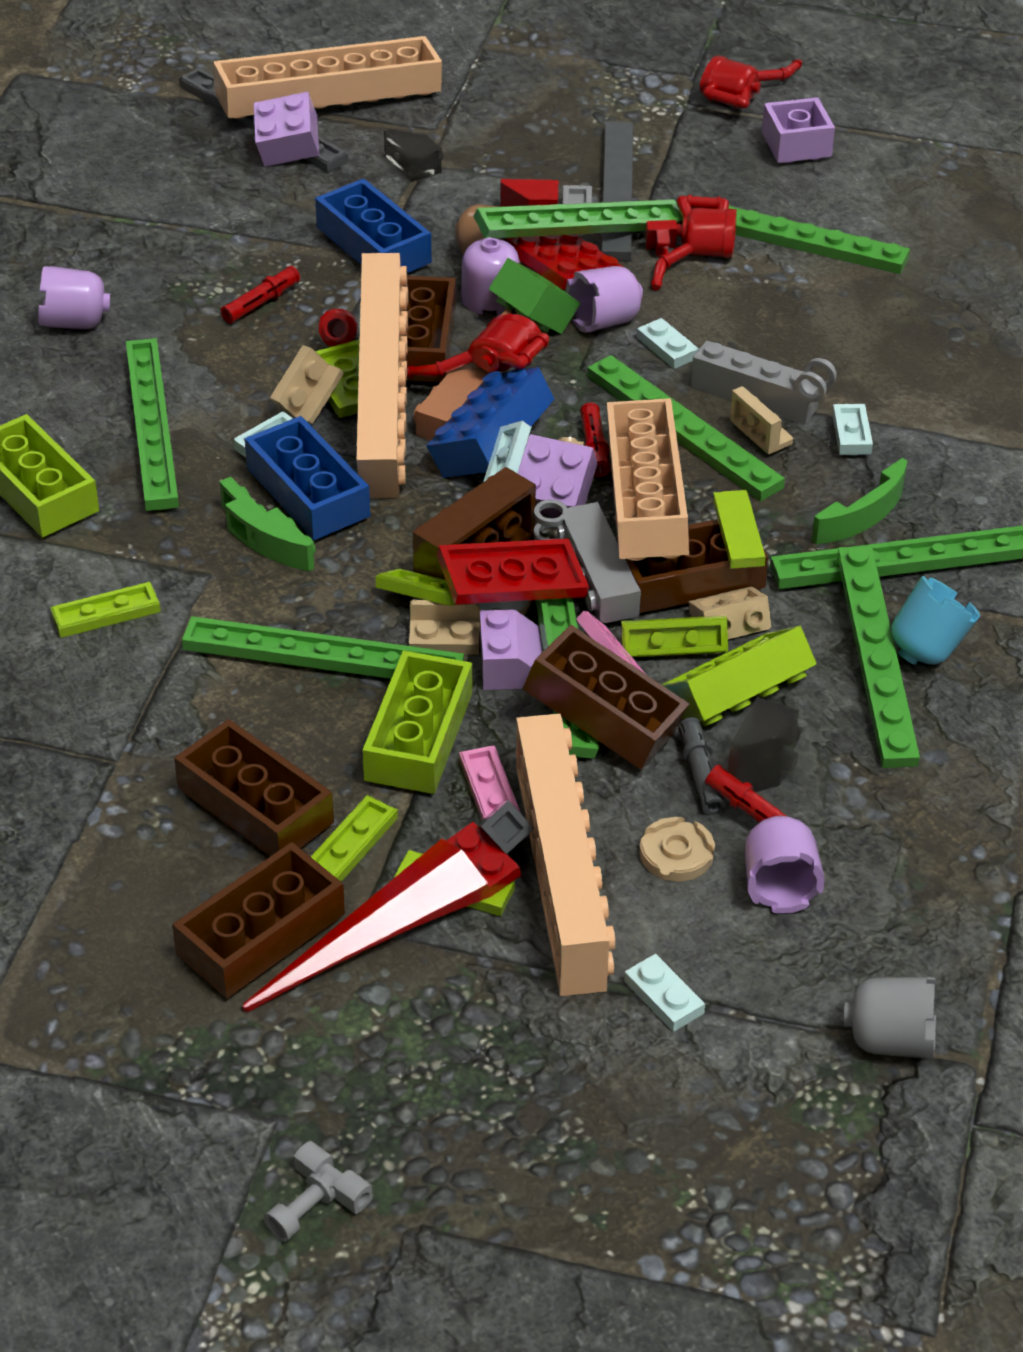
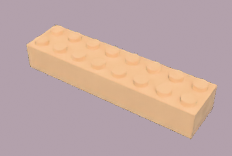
[213,36,442,119]
[356,253,408,498]
[607,398,689,561]
[516,713,615,996]

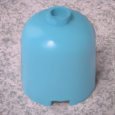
[891,576,981,665]

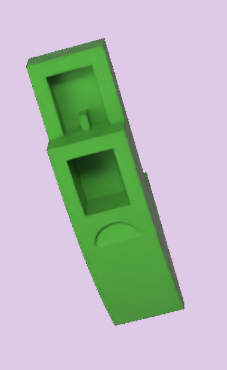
[219,477,316,571]

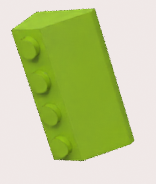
[661,625,817,726]

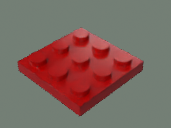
[505,234,625,290]

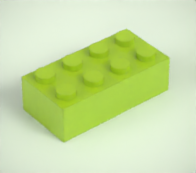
[0,414,99,538]
[362,650,472,794]

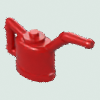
[700,55,802,109]
[651,194,737,291]
[407,314,549,378]

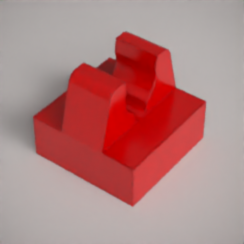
[645,220,677,257]

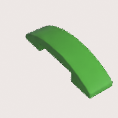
[811,458,908,544]

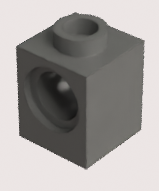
[477,800,534,854]

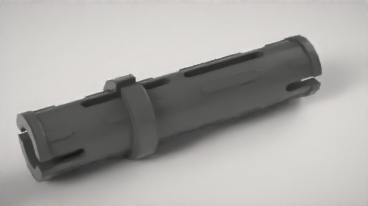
[678,717,726,815]

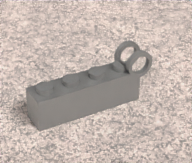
[691,340,837,425]
[533,499,641,623]

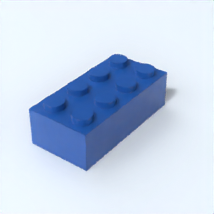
[315,178,432,273]
[426,367,555,478]
[244,416,370,541]

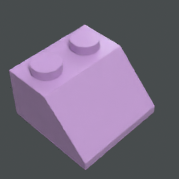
[480,610,543,690]

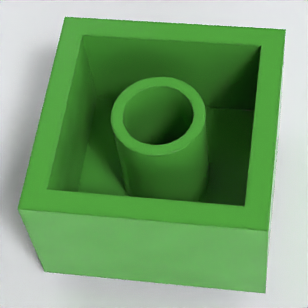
[489,258,581,334]

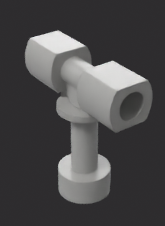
[264,1141,373,1242]

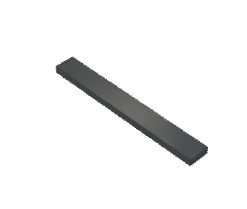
[179,68,348,173]
[602,121,633,261]

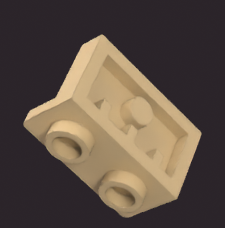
[270,345,344,425]
[730,386,793,455]
[688,586,771,639]
[409,600,480,655]

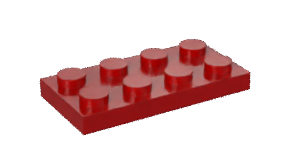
[436,539,589,605]

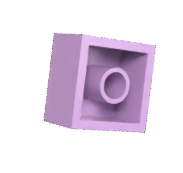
[254,92,319,167]
[762,97,835,163]
[518,434,597,518]

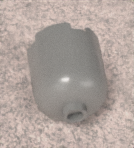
[844,977,936,1059]

